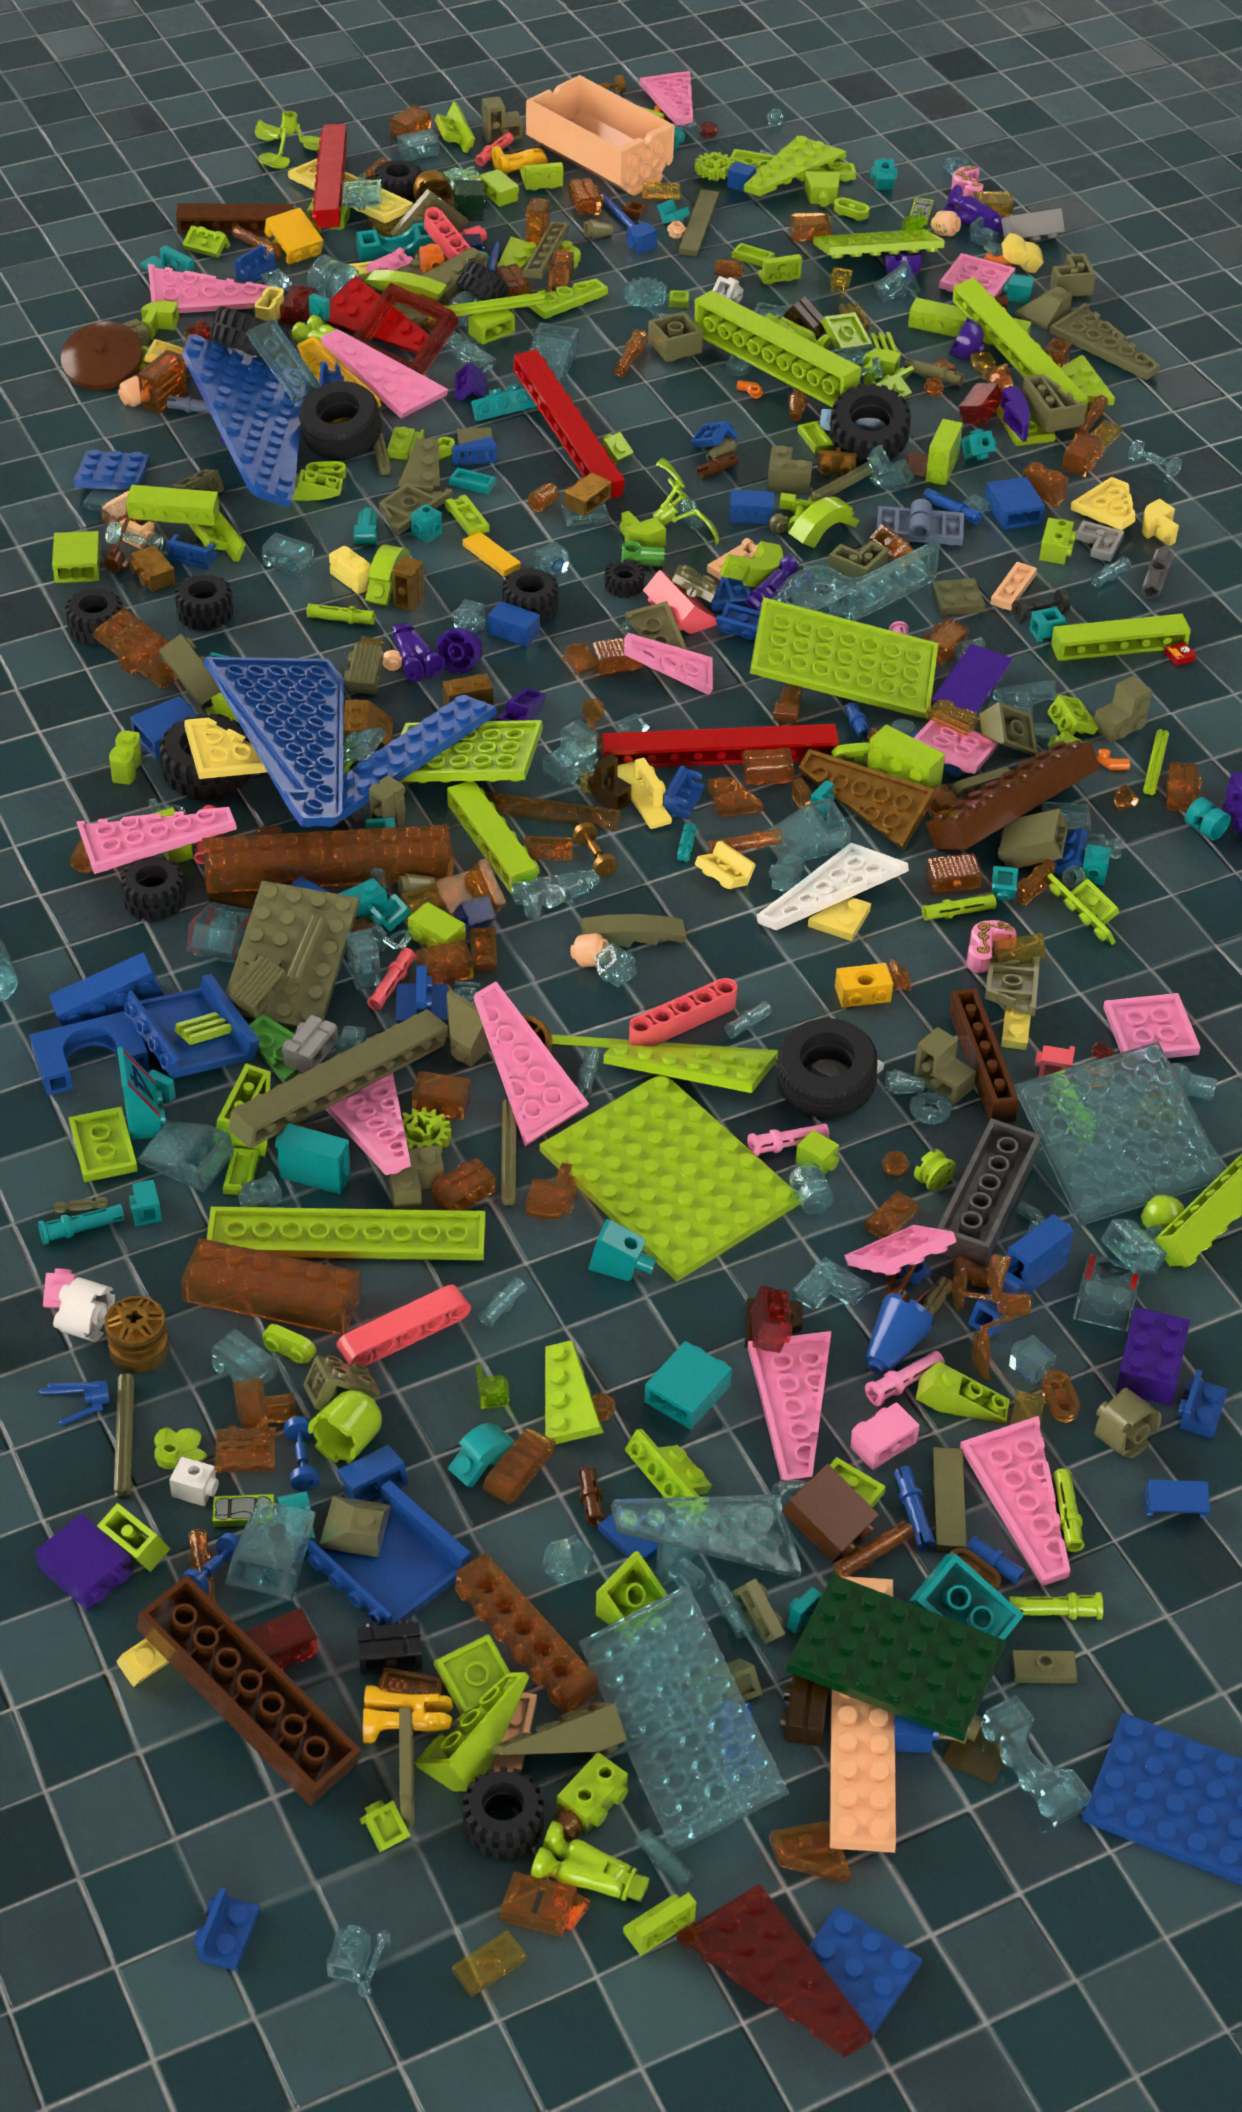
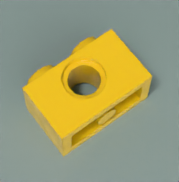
[835,963,893,1008]

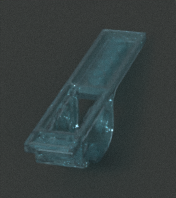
[772,541,940,621]

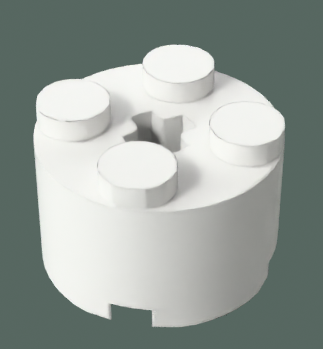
[53,1277,115,1342]

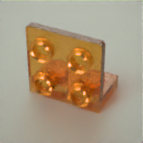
[435,858,506,924]

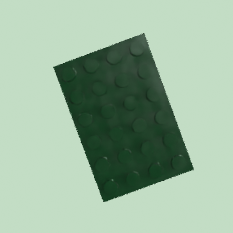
[786,1574,1006,1741]

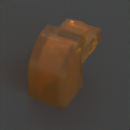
[526,1163,576,1220]
[233,1378,296,1433]

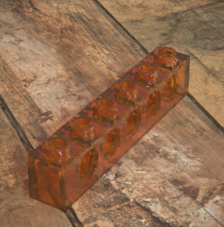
[455,1552,598,1713]

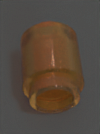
[714,258,744,281]
[528,483,559,512]
[70,840,93,873]

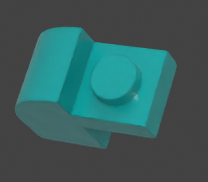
[447,1423,517,1488]

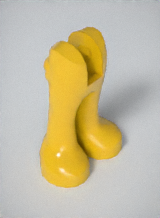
[491,146,548,174]
[363,1685,453,1743]

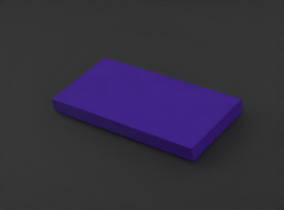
[932,643,1013,720]

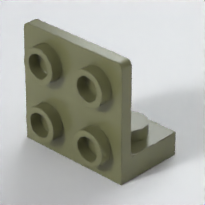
[303,1355,381,1410]

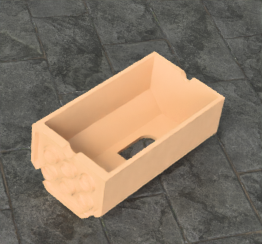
[526,75,675,196]

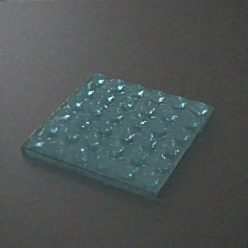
[1014,1041,1224,1226]

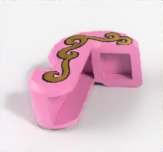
[951,166,983,202]
[966,920,1017,973]

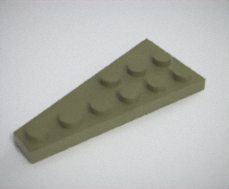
[1049,302,1160,380]

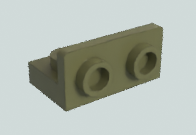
[171,469,224,493]

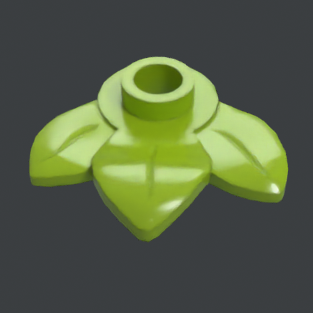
[154,1427,207,1469]

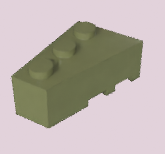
[1022,374,1087,433]
[158,634,221,710]

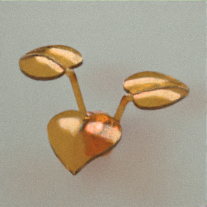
[951,1254,1031,1380]

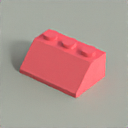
[643,569,717,635]

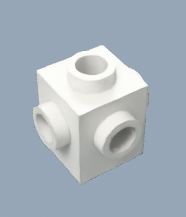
[713,276,744,303]

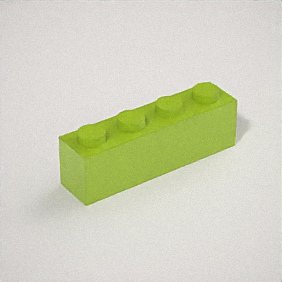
[126,485,219,526]

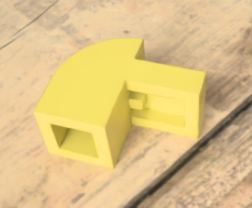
[1141,499,1179,546]

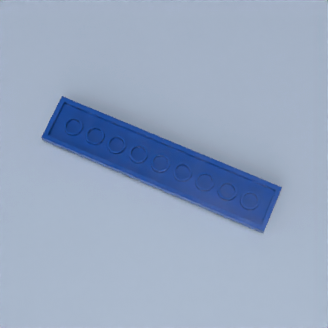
[331,695,497,828]

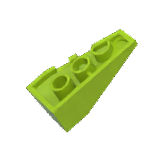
[414,1672,529,1792]

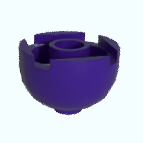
[884,251,922,283]
[949,317,986,359]
[436,627,483,674]

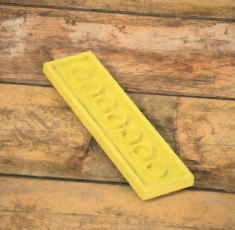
[288,159,414,223]

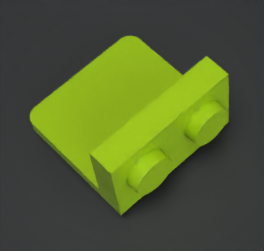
[519,162,563,191]

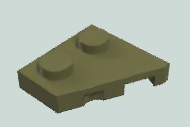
[728,1578,786,1644]

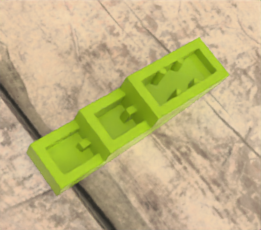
[365,270,447,301]

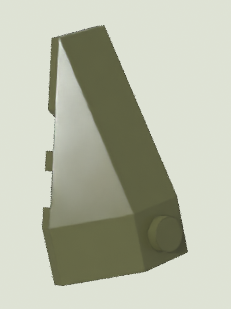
[490,1702,627,1755]

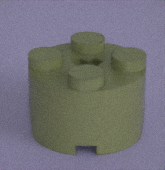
[1094,1388,1162,1458]

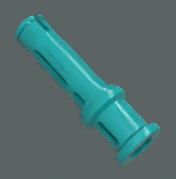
[38,1204,124,1245]

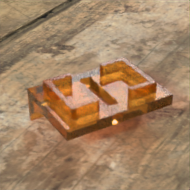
[500,1871,577,1938]

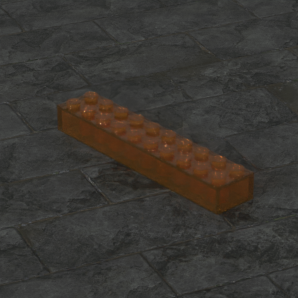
[202,825,454,893]

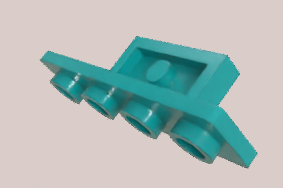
[140,245,195,273]
[471,383,537,421]

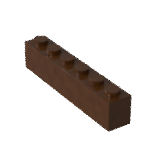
[176,203,294,234]
[949,988,1019,1123]

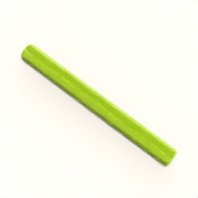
[428,293,545,320]

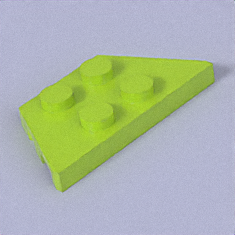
[1061,355,1115,405]

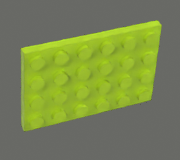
[813,229,944,258]
[400,720,543,783]

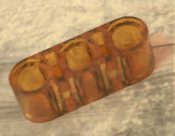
[483,1427,555,1505]

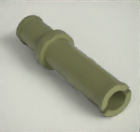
[904,358,965,386]

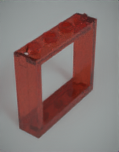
[353,283,460,376]

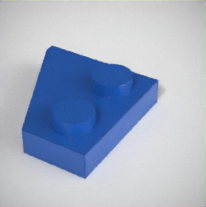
[711,577,751,611]

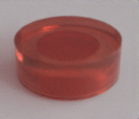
[699,122,718,137]

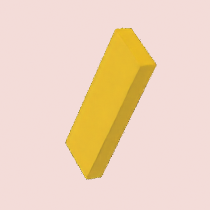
[463,531,521,577]

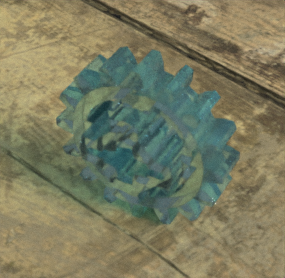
[624,277,667,308]

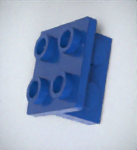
[396,966,448,1024]

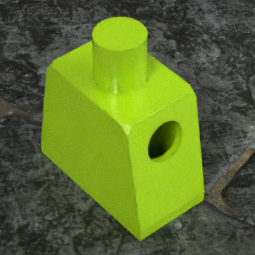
[804,171,841,207]

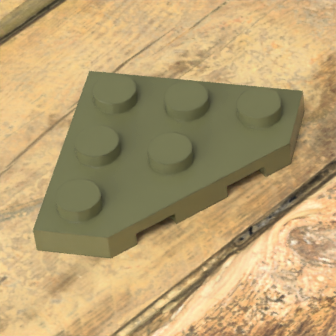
[390,189,469,237]

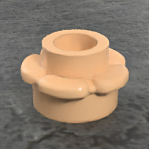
[667,221,686,238]
[383,650,402,671]

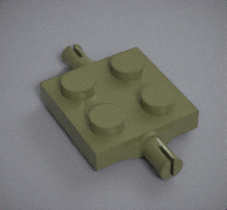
[671,564,718,603]

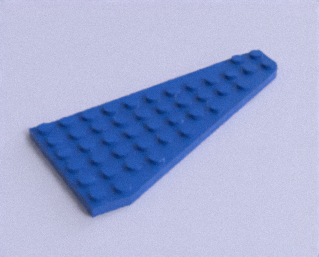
[182,334,307,508]
[204,657,344,827]

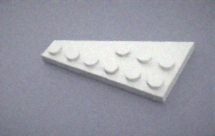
[757,843,909,931]

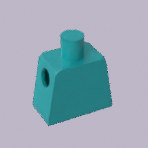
[588,1219,657,1281]

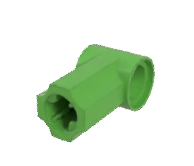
[621,541,665,567]

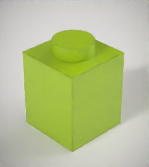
[796,1130,839,1178]

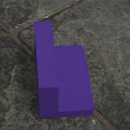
[455,361,487,402]

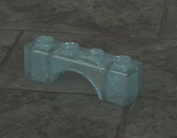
[981,1695,1092,1826]

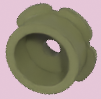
[769,513,789,533]

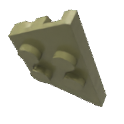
[379,483,453,535]
[985,956,1040,1016]

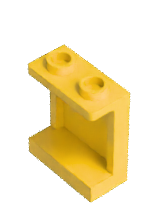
[265,208,323,264]

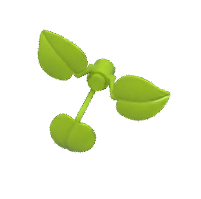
[255,111,320,169]
[652,458,719,545]

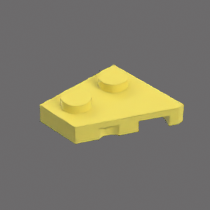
[808,897,871,941]

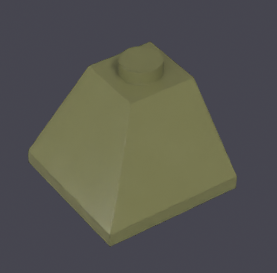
[1015,286,1073,330]
[979,702,1037,756]
[447,990,491,1067]
[319,1496,391,1557]

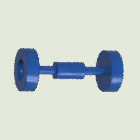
[284,1416,320,1491]
[179,1533,246,1593]

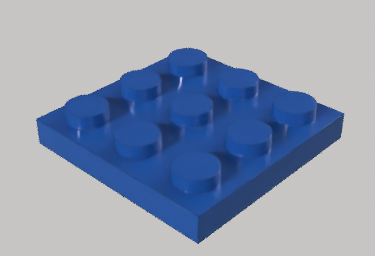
[74,450,150,490]
[783,1905,923,2042]

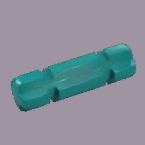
[677,823,697,862]

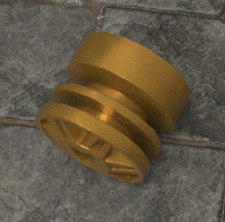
[105,1296,169,1373]

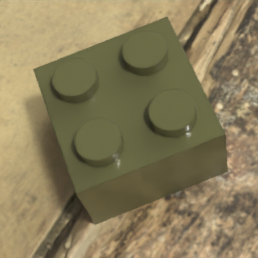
[648,311,703,362]

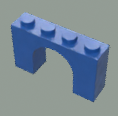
[29,1011,150,1096]

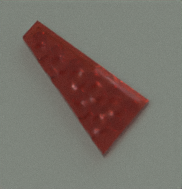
[676,1884,873,2058]

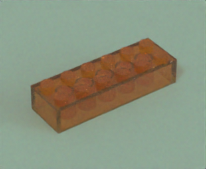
[181,1238,361,1335]

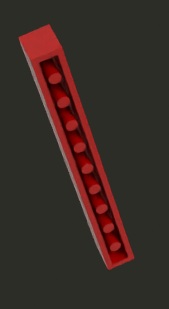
[312,123,348,228]
[513,349,625,499]
[602,724,839,768]

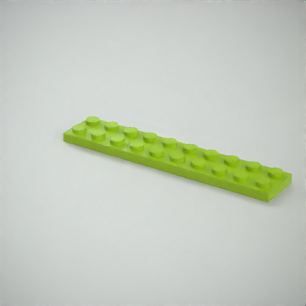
[205,1207,486,1260]

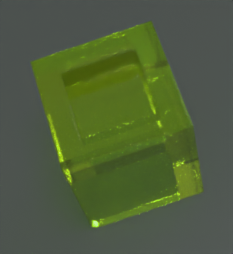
[900,207,925,231]
[475,1365,509,1409]

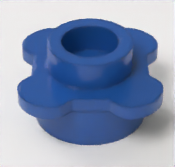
[898,1261,931,1285]

